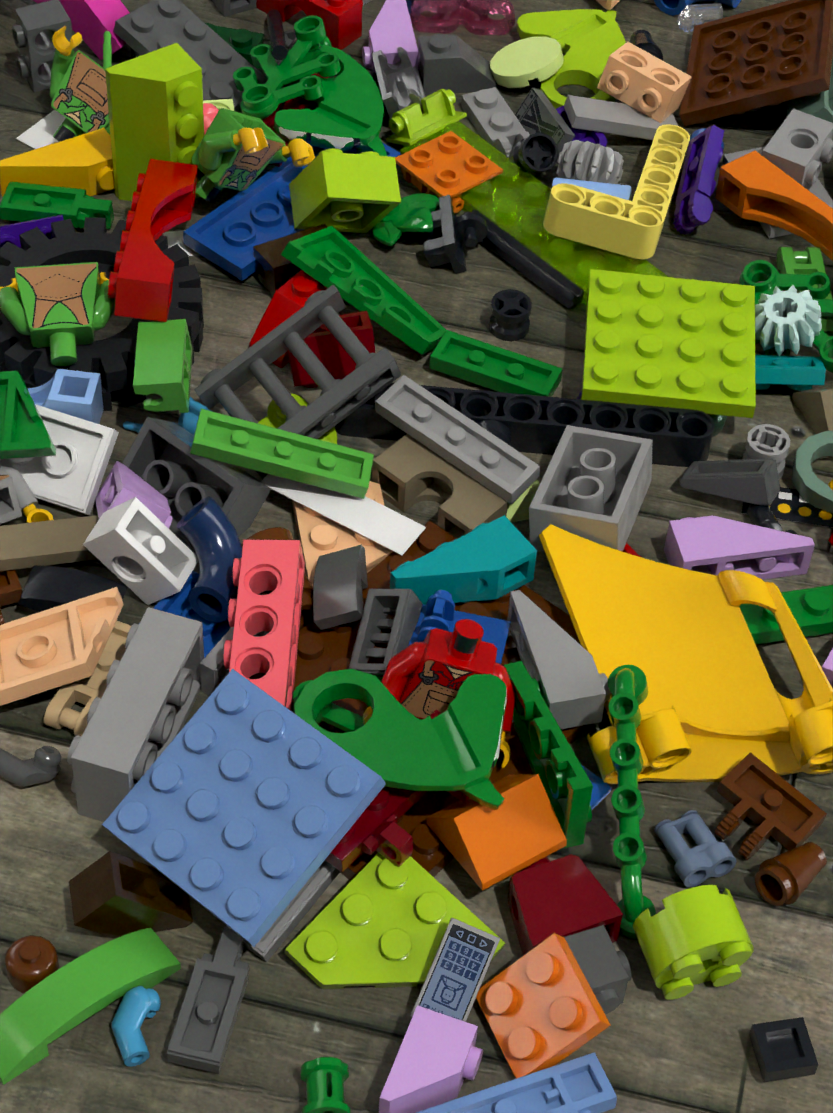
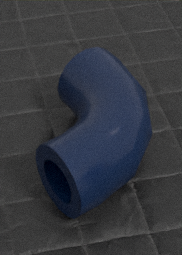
[177,496,242,623]

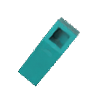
[390,515,537,605]

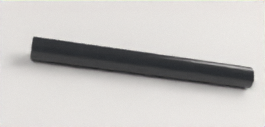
[267,9,287,60]

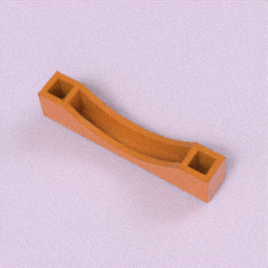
[715,150,833,261]

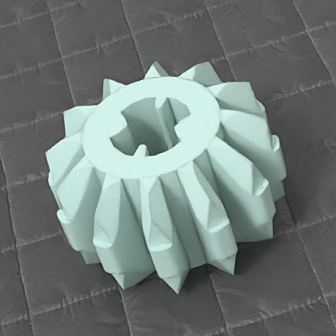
[755,285,822,356]

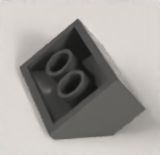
[122,417,271,554]

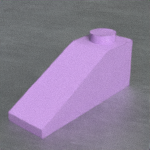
[362,0,418,73]
[664,515,815,580]

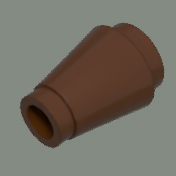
[755,842,827,906]

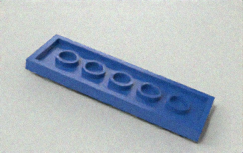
[183,142,401,281]

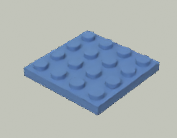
[102,669,386,947]

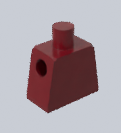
[508,854,623,956]

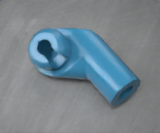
[111,986,161,1067]

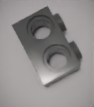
[12,0,74,92]

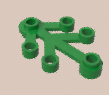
[233,16,341,119]
[739,260,833,373]

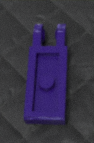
[673,125,724,235]

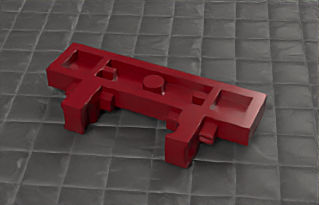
[325,709,470,872]

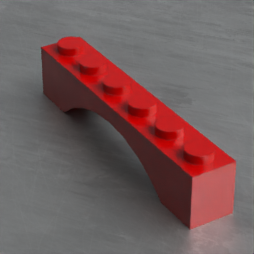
[108,159,198,322]

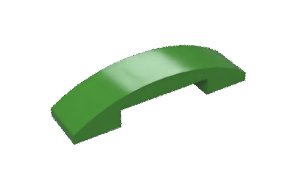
[0,928,181,1085]

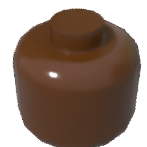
[5,935,59,993]

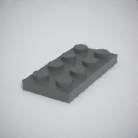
[114,0,268,112]

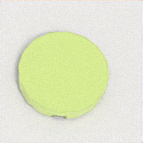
[490,37,564,88]

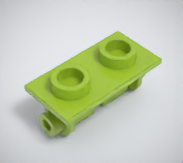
[386,89,467,148]

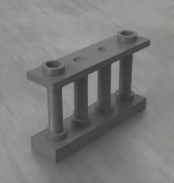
[194,284,401,480]

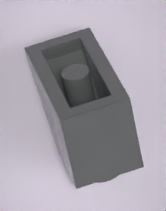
[418,34,496,96]

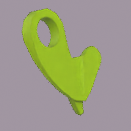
[517,9,626,109]

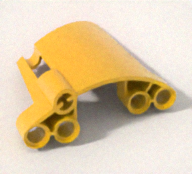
[539,524,833,784]

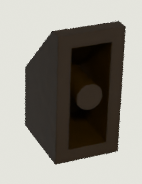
[69,851,193,939]

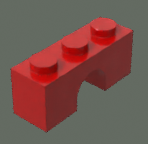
[256,0,363,50]

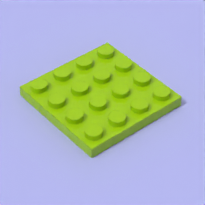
[581,269,756,418]

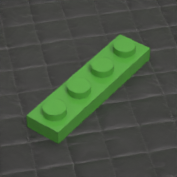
[190,409,374,499]

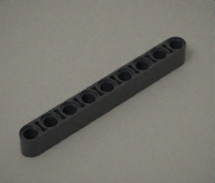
[334,382,715,467]

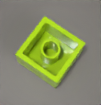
[289,148,401,233]

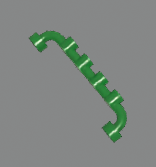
[608,665,657,940]

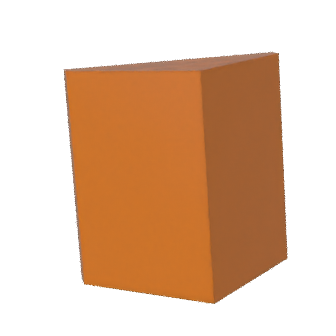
[426,774,567,891]

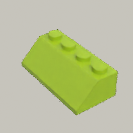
[105,43,204,202]

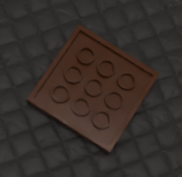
[679,0,833,126]

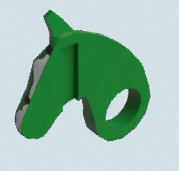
[294,669,507,810]

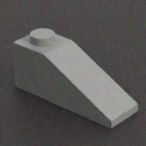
[507,590,610,729]

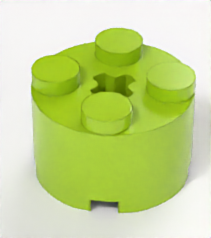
[633,885,754,1000]

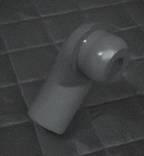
[0,746,61,787]

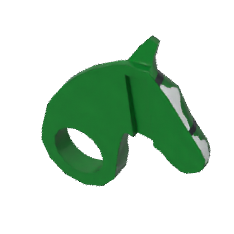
[274,45,387,156]

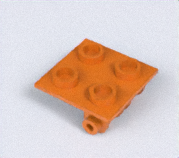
[395,131,503,213]

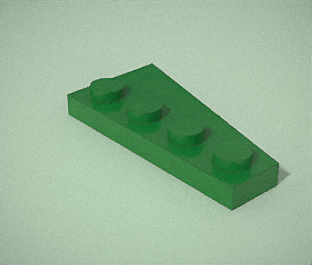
[281,226,446,355]
[503,661,593,849]

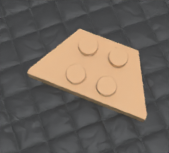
[292,481,393,587]
[0,587,124,706]

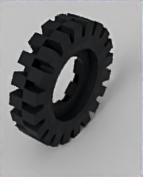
[0,217,204,411]

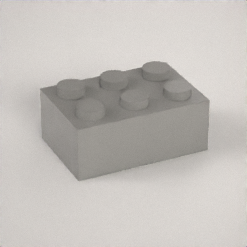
[529,425,653,552]

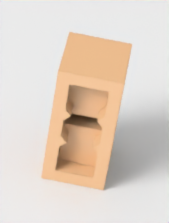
[597,42,692,123]

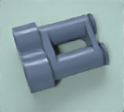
[654,810,737,887]

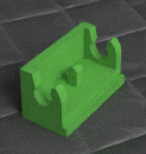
[133,319,193,413]

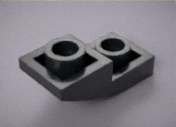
[18,565,127,612]

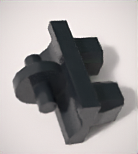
[423,195,487,274]

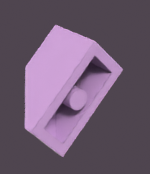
[95,461,172,528]
[379,1005,483,1113]

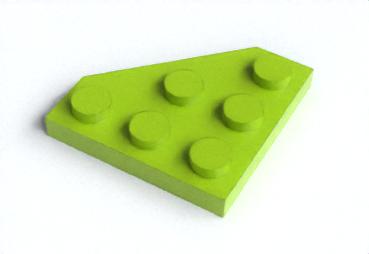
[285,853,506,989]

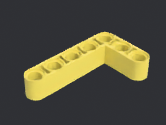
[543,124,690,259]

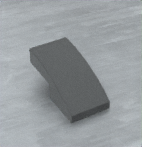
[313,544,368,630]

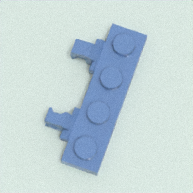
[416,1052,617,1113]

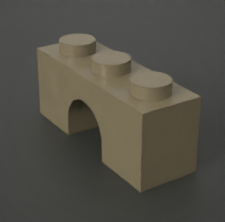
[372,434,508,539]

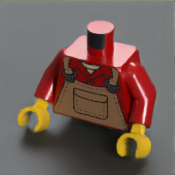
[363,619,516,769]

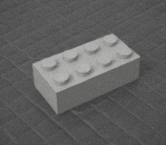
[67,607,204,822]

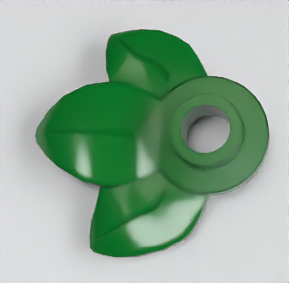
[372,193,440,246]

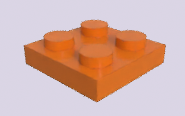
[476,933,611,1079]

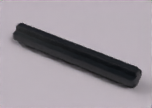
[472,210,584,309]

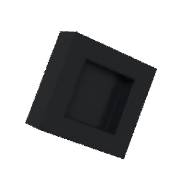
[749,1017,819,1082]

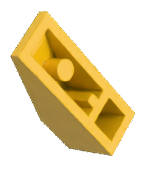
[0,128,115,197]

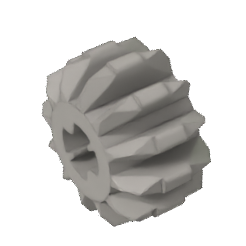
[556,140,624,184]

